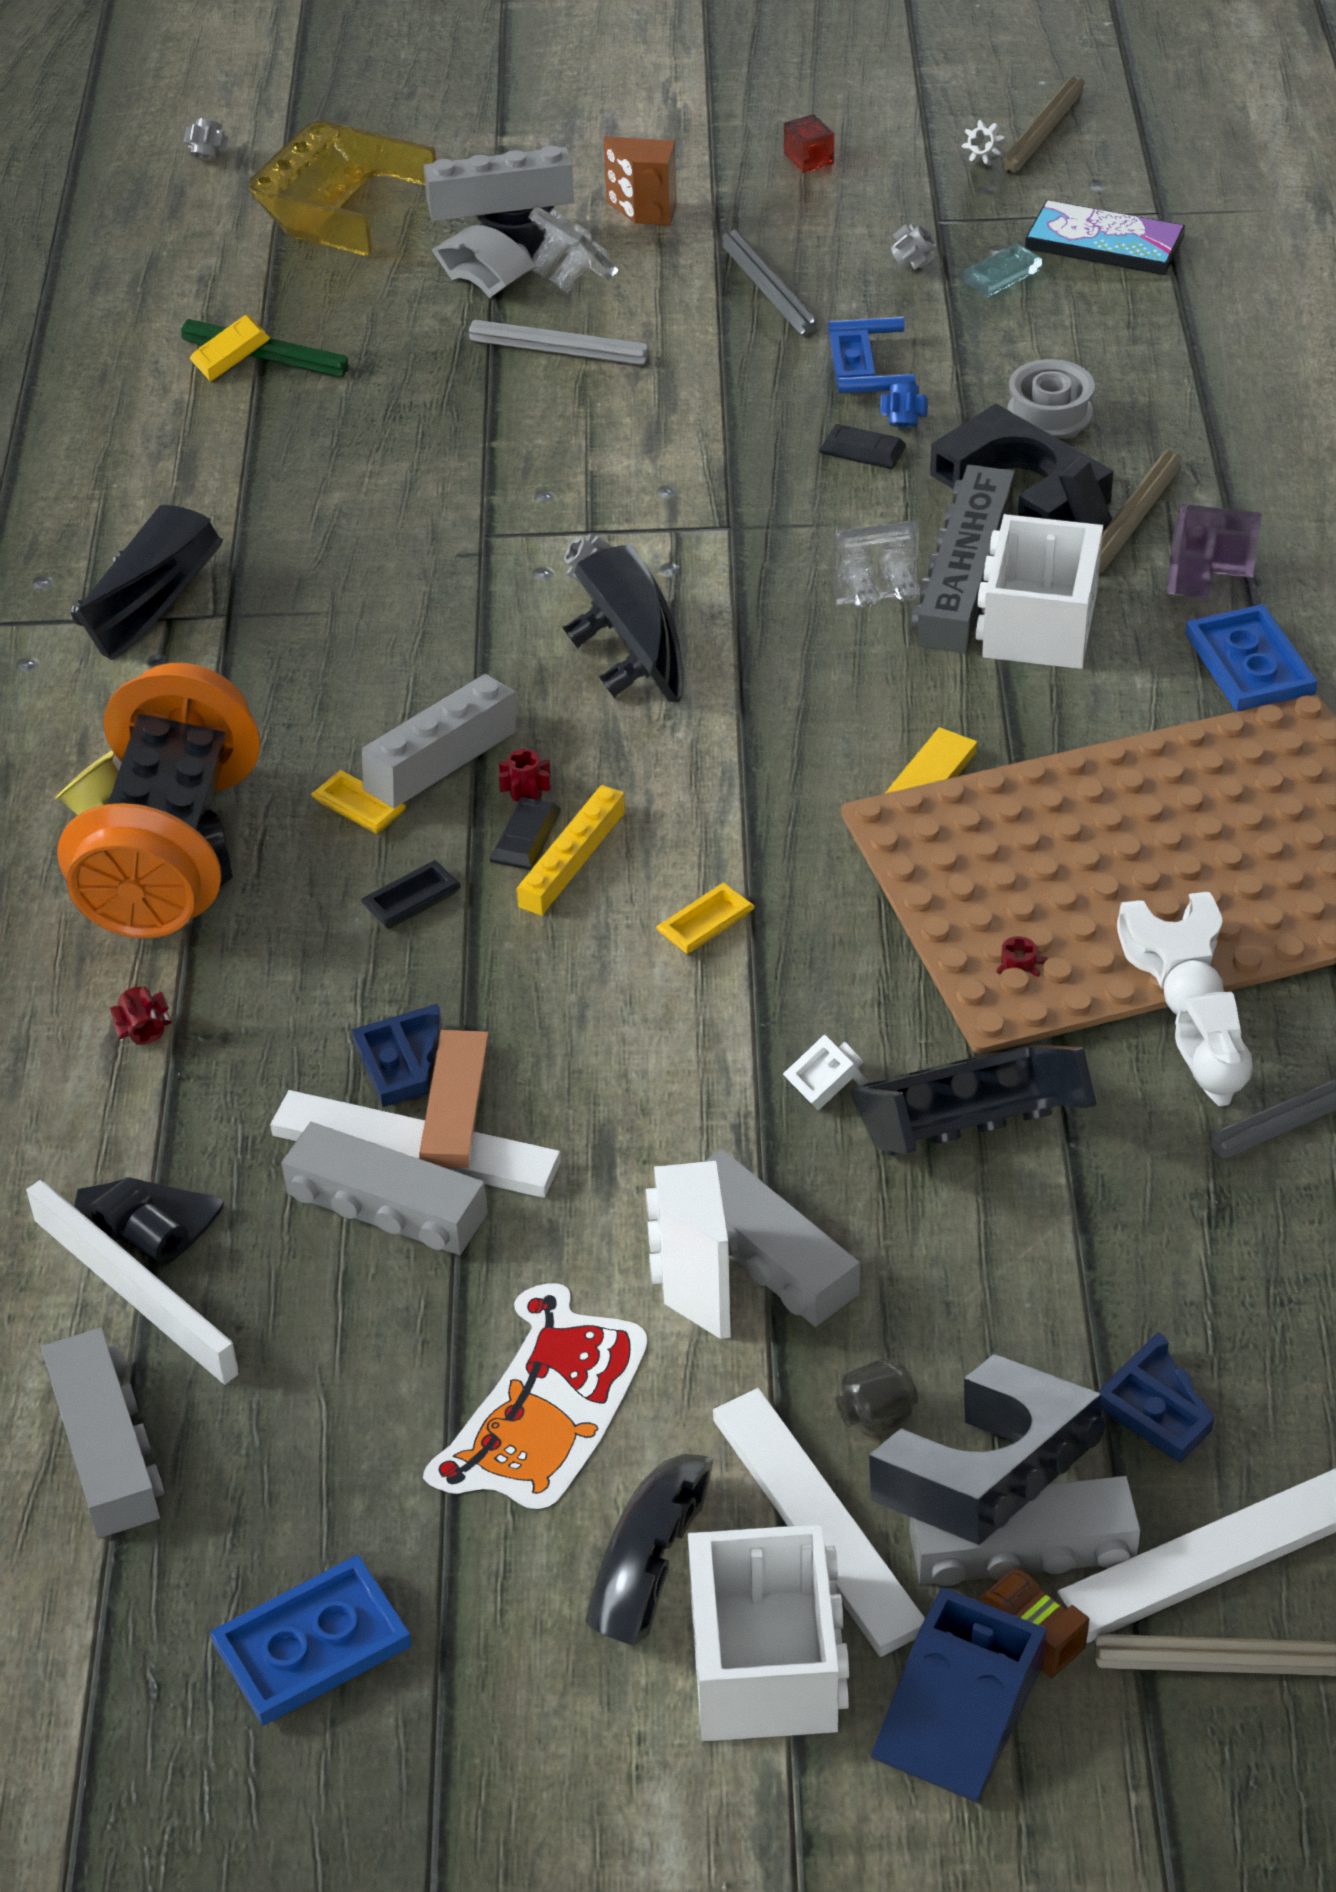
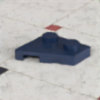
[352,1004,441,1107]
[1097,1332,1214,1463]

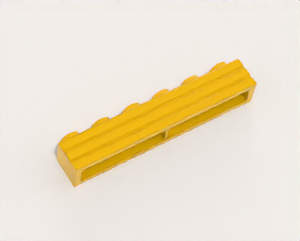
[516,785,626,916]

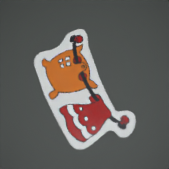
[423,1283,647,1509]

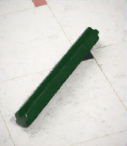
[180,319,349,377]

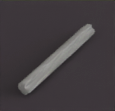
[469,320,649,366]

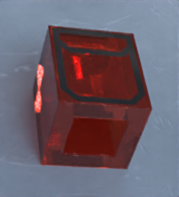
[784,114,834,173]

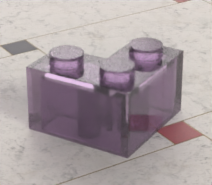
[1167,504,1262,598]

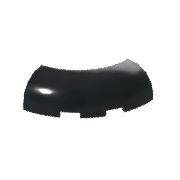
[585,1454,714,1646]

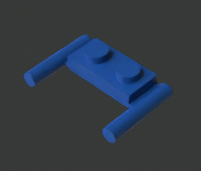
[828,317,916,394]

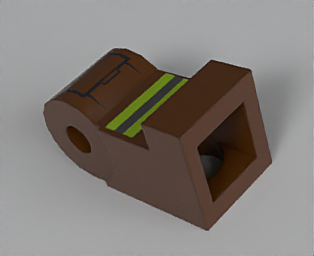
[978,1569,1090,1679]

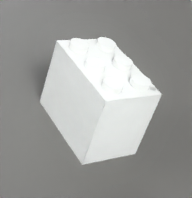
[976,514,1103,669]
[688,1524,849,1742]

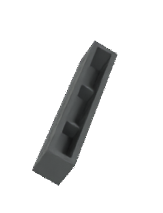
[911,465,1015,654]

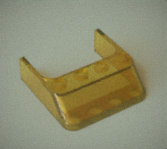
[248,121,436,256]

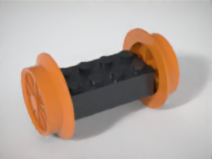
[57,663,261,938]

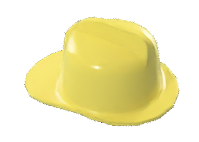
[55,751,118,815]

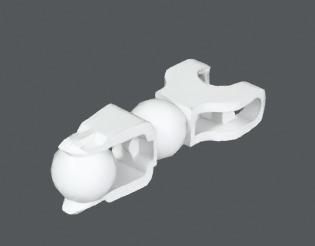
[1117,892,1253,1106]

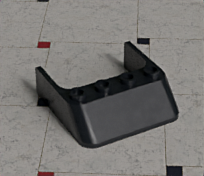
[850,1044,1096,1155]

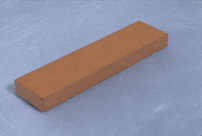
[419,1030,488,1168]

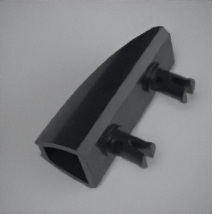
[71,505,223,660]
[562,545,683,702]

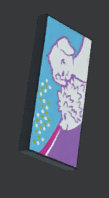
[1025,200,1185,275]

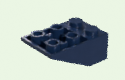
[871,1587,1047,1803]

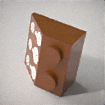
[603,136,677,226]

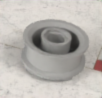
[1008,359,1095,439]

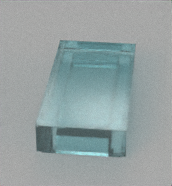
[963,243,1042,297]

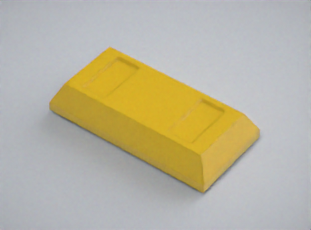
[190,315,270,382]
[311,770,406,835]
[656,882,754,955]

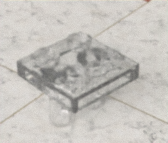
[528,205,618,294]
[833,520,920,608]

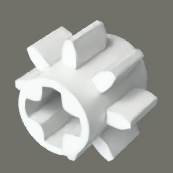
[961,120,1007,166]

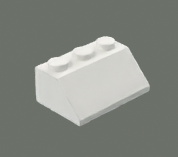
[646,1161,731,1339]

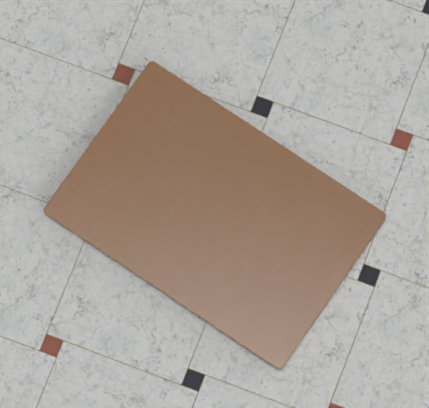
[841,695,1336,1054]

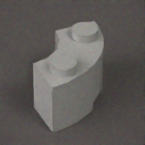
[431,225,536,298]

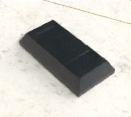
[819,424,906,469]
[1058,456,1112,531]
[490,797,561,870]
[361,860,461,930]

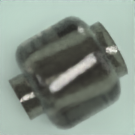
[835,1359,918,1437]

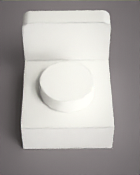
[783,1035,868,1111]

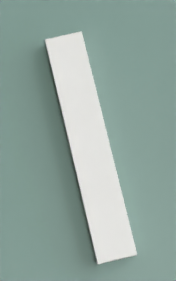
[270,1090,561,1198]
[26,1180,238,1385]
[713,1388,925,1657]
[1056,1468,1336,1643]

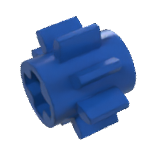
[880,383,928,427]

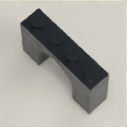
[930,404,1114,522]
[869,1354,1105,1545]

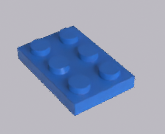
[1185,604,1318,711]
[210,1554,412,1726]

